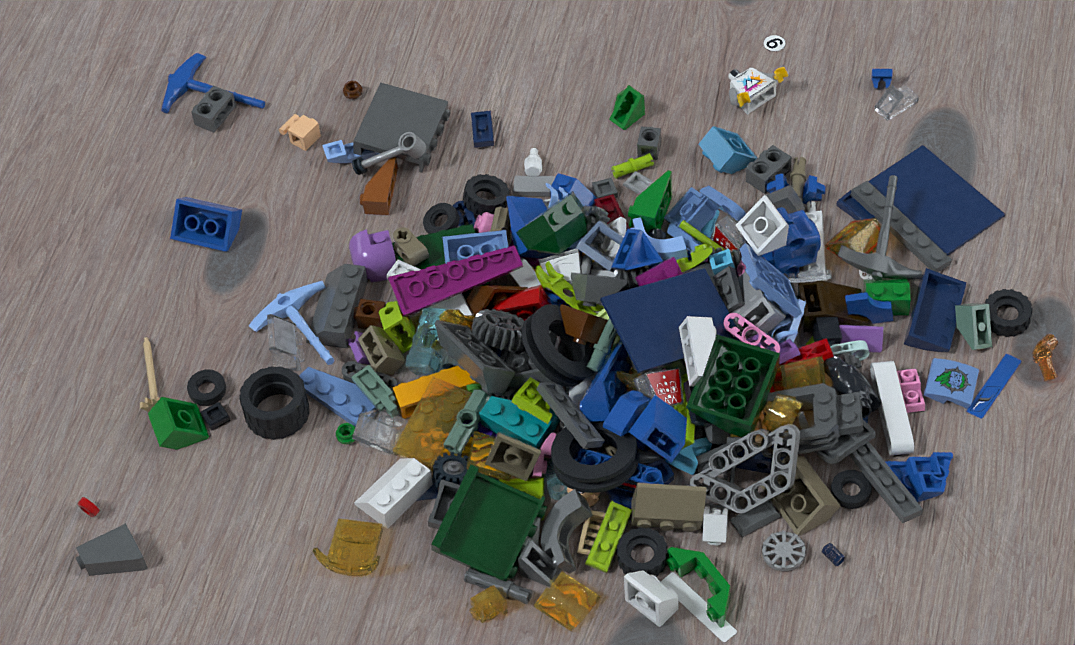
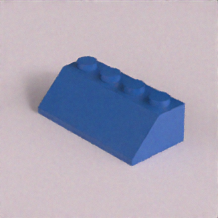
[580,340,634,422]

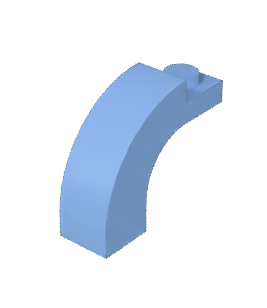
[630,217,688,267]

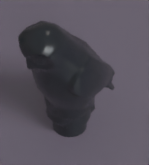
[822,355,881,418]

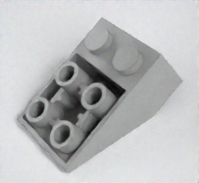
[731,271,786,339]

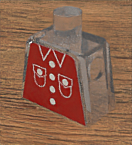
[712,215,744,253]
[633,368,684,408]

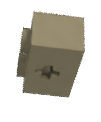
[358,325,405,375]

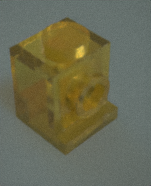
[470,585,508,623]

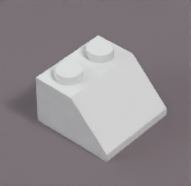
[624,570,679,627]

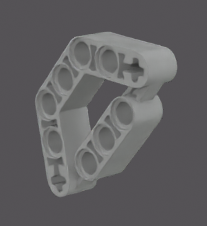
[690,424,800,513]

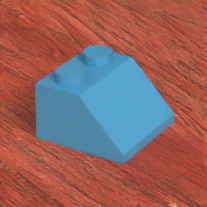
[698,126,757,174]

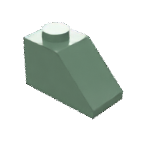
[955,303,992,350]

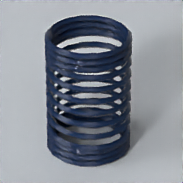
[822,543,845,566]

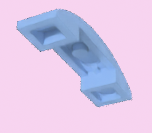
[322,140,380,163]

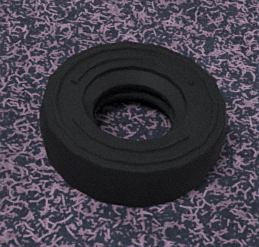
[423,203,460,234]
[187,369,226,406]
[831,470,872,509]

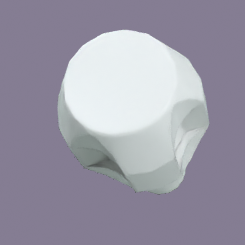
[524,148,542,176]

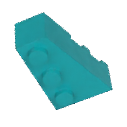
[479,396,560,449]

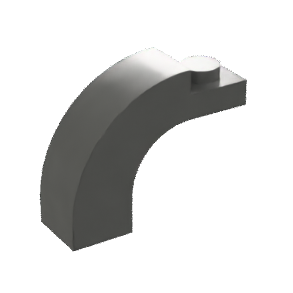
[541,489,593,574]

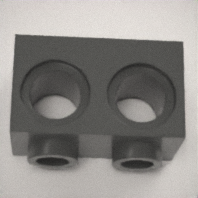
[191,85,236,133]
[745,145,792,194]

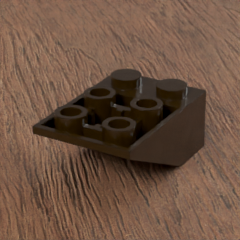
[797,280,868,332]

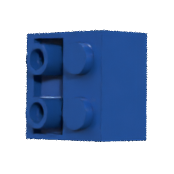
[628,395,687,463]

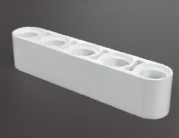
[870,361,914,455]

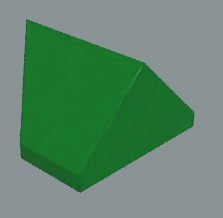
[609,85,645,130]

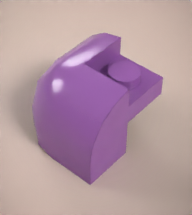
[349,229,396,282]

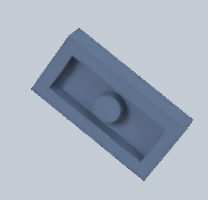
[576,221,624,272]

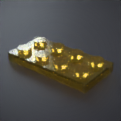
[393,376,472,471]

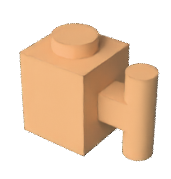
[279,114,321,151]

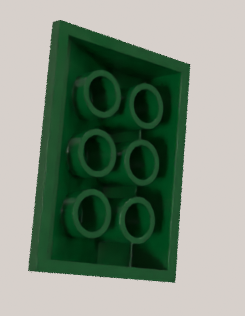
[686,334,780,437]

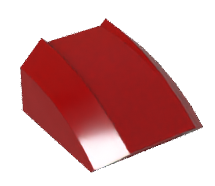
[493,285,552,321]

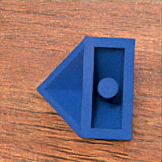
[611,229,663,270]

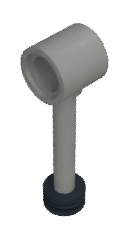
[352,132,426,175]

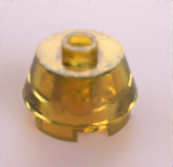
[762,394,803,433]

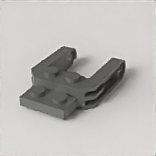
[761,383,863,458]

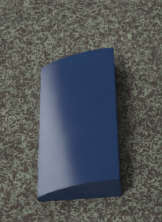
[903,268,967,352]

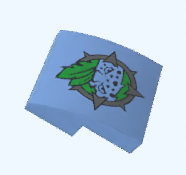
[924,358,979,409]

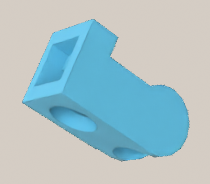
[709,249,735,275]

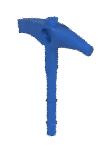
[161,53,265,113]

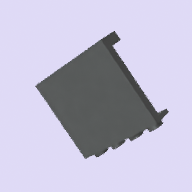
[353,82,451,173]

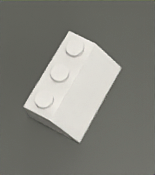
[354,458,433,529]

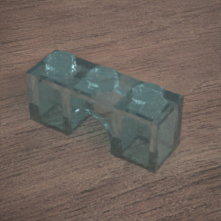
[405,307,456,376]

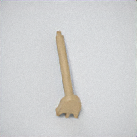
[140,337,160,412]

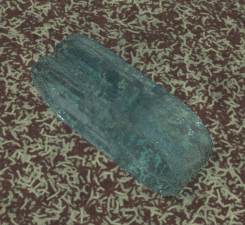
[546,458,568,500]

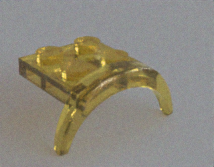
[313,518,383,576]

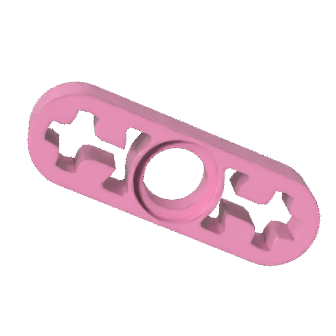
[724,313,780,353]

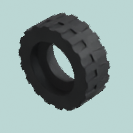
[463,174,510,216]
[985,289,1033,337]
[617,527,668,577]

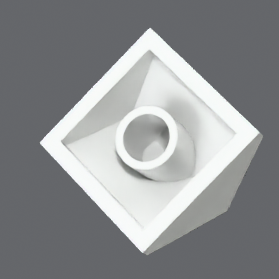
[735,195,789,256]

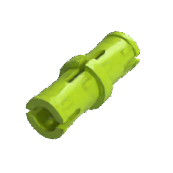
[611,153,654,179]

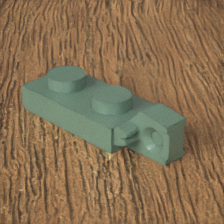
[351,365,399,418]

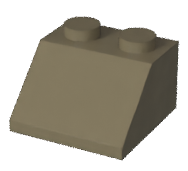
[485,432,541,481]

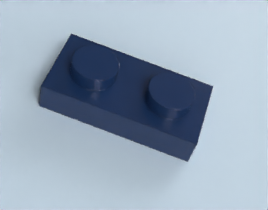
[471,110,494,148]

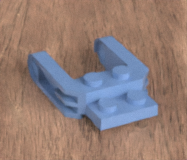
[664,186,747,262]

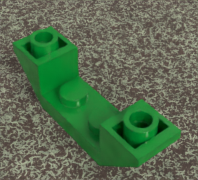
[666,547,730,628]

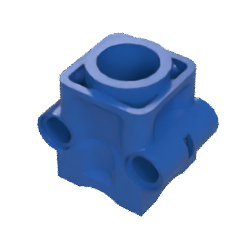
[761,207,821,279]

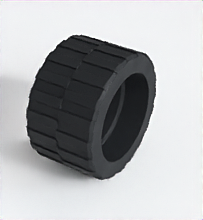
[239,366,310,440]

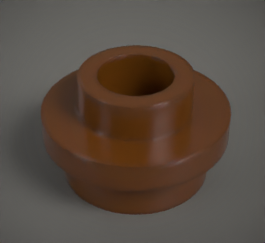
[343,81,363,99]

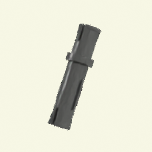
[464,568,533,604]

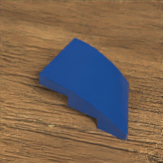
[885,452,953,502]

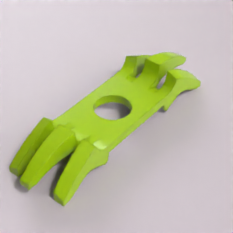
[535,261,604,316]

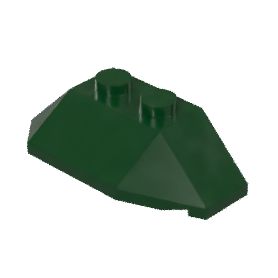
[516,191,587,255]

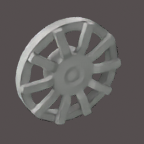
[762,530,806,571]

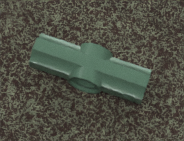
[443,389,491,455]

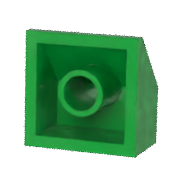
[864,279,911,316]
[148,397,209,450]

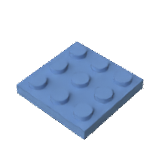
[740,243,802,319]

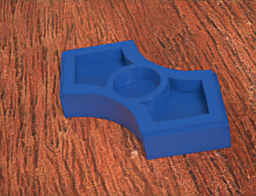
[845,292,894,324]

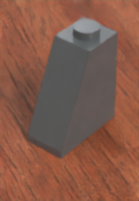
[76,523,148,576]

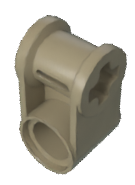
[393,227,429,266]

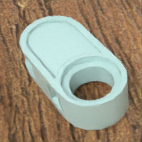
[830,340,870,361]

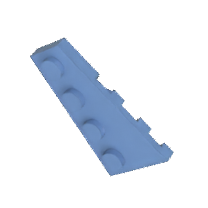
[299,367,378,429]

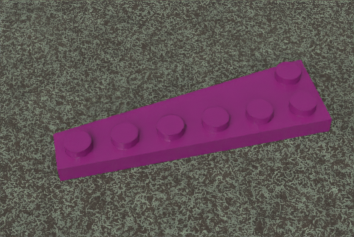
[388,246,524,317]

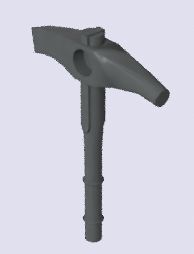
[838,175,922,280]

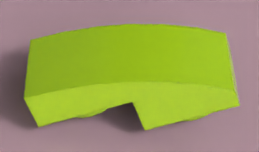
[676,244,713,272]

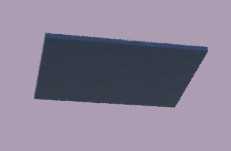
[868,145,1005,255]
[600,268,742,373]

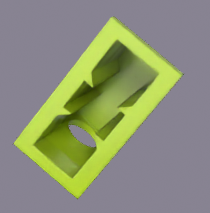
[379,301,421,353]

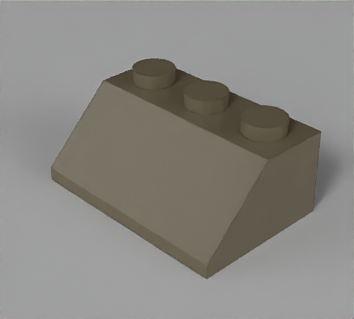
[760,454,841,536]
[631,483,706,532]

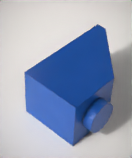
[550,173,597,206]
[603,390,651,436]

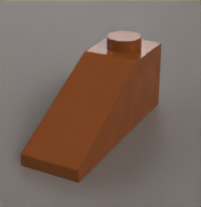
[360,156,399,215]

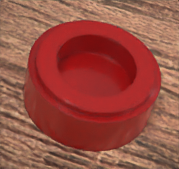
[77,497,100,517]

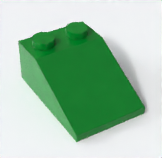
[628,170,672,234]

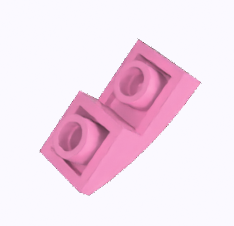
[897,369,925,413]
[530,433,556,478]

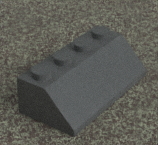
[306,264,368,348]
[435,320,515,395]

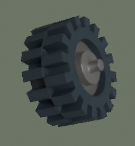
[432,452,472,488]

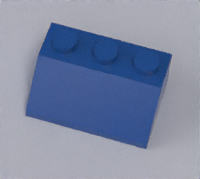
[170,197,242,252]

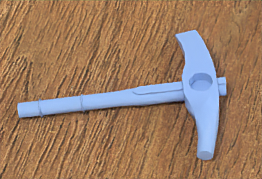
[249,281,334,365]

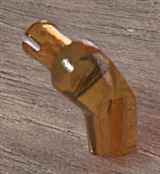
[1032,334,1059,382]

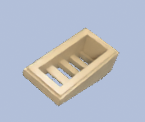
[577,510,606,556]

